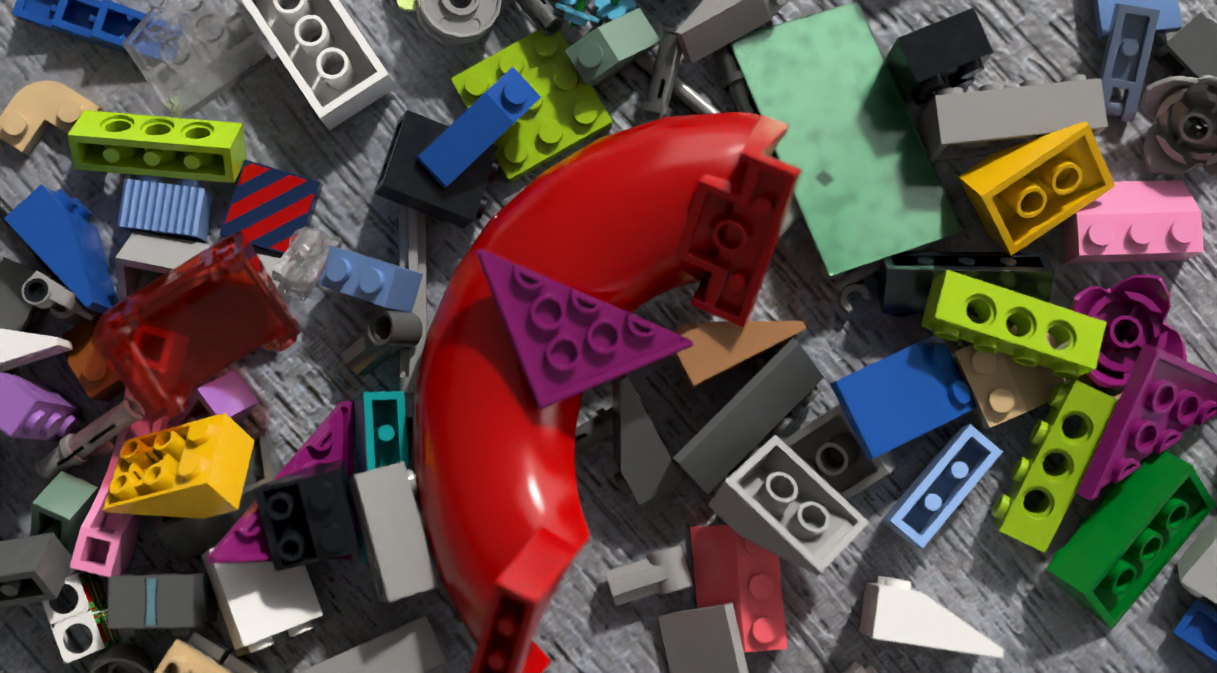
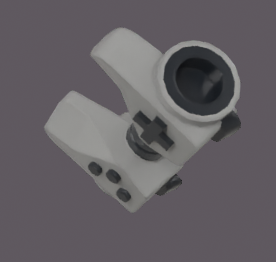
[22,270,99,323]

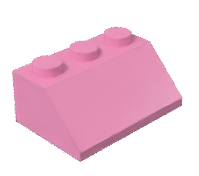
[1062,180,1204,264]

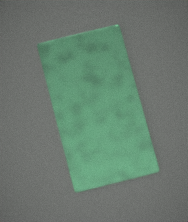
[730,1,961,276]

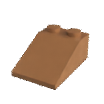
[671,320,807,392]

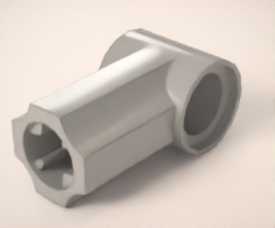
[605,544,694,606]

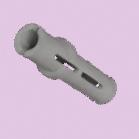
[35,396,145,482]

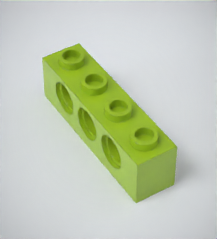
[67,110,247,183]
[921,270,1106,379]
[992,379,1118,553]

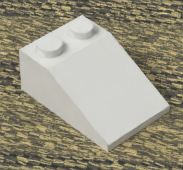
[859,576,1004,658]

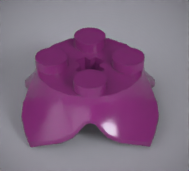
[1069,275,1187,389]

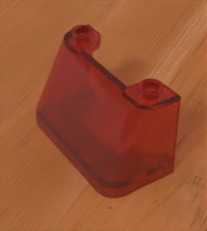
[91,231,301,422]

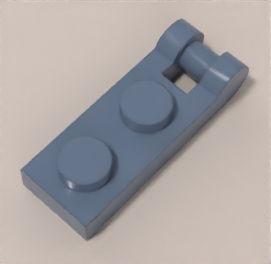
[1099,4,1160,123]

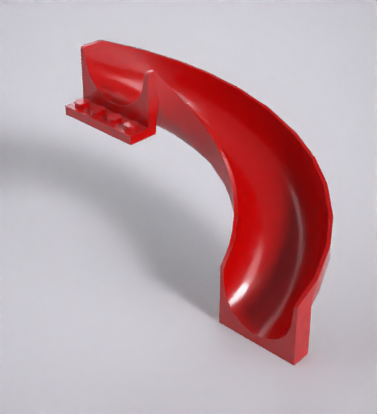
[412,112,802,673]

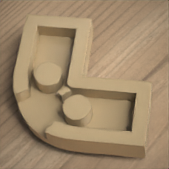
[0,81,105,156]

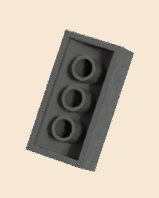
[672,338,824,495]

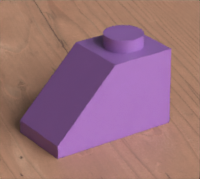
[167,370,259,429]

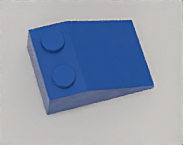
[4,184,120,318]
[830,335,976,461]

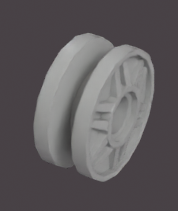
[415,0,502,47]

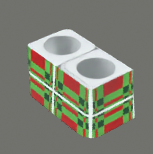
[42,571,121,664]

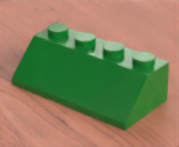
[1046,450,1215,630]

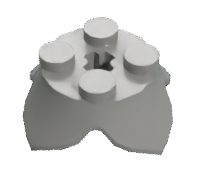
[1142,75,1217,177]

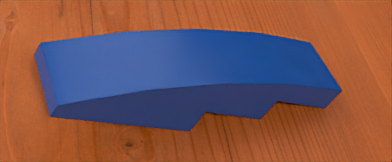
[12,0,182,65]

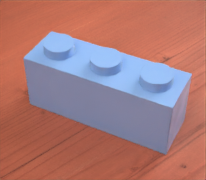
[882,424,1003,548]

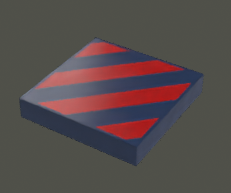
[219,160,323,260]

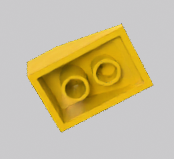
[958,121,1115,256]

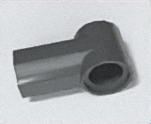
[341,309,423,376]

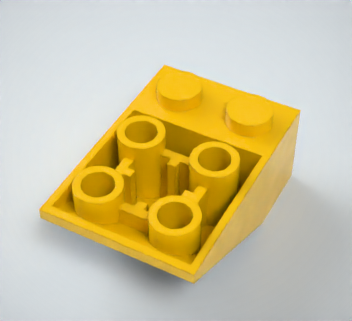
[103,413,255,519]

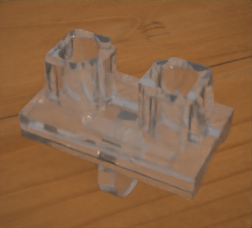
[272,226,342,301]

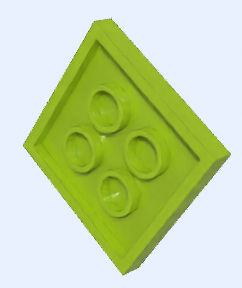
[450,29,613,183]

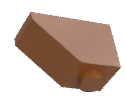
[62,314,127,402]

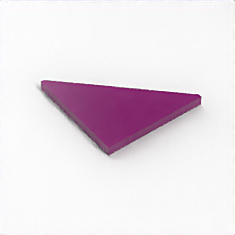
[475,249,694,410]
[1076,343,1217,501]
[207,401,354,564]

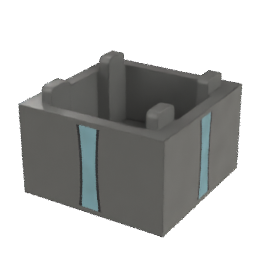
[108,571,217,637]

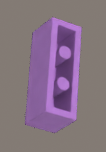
[0,372,84,442]

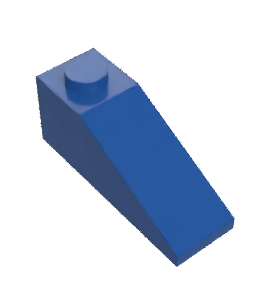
[416,67,541,189]

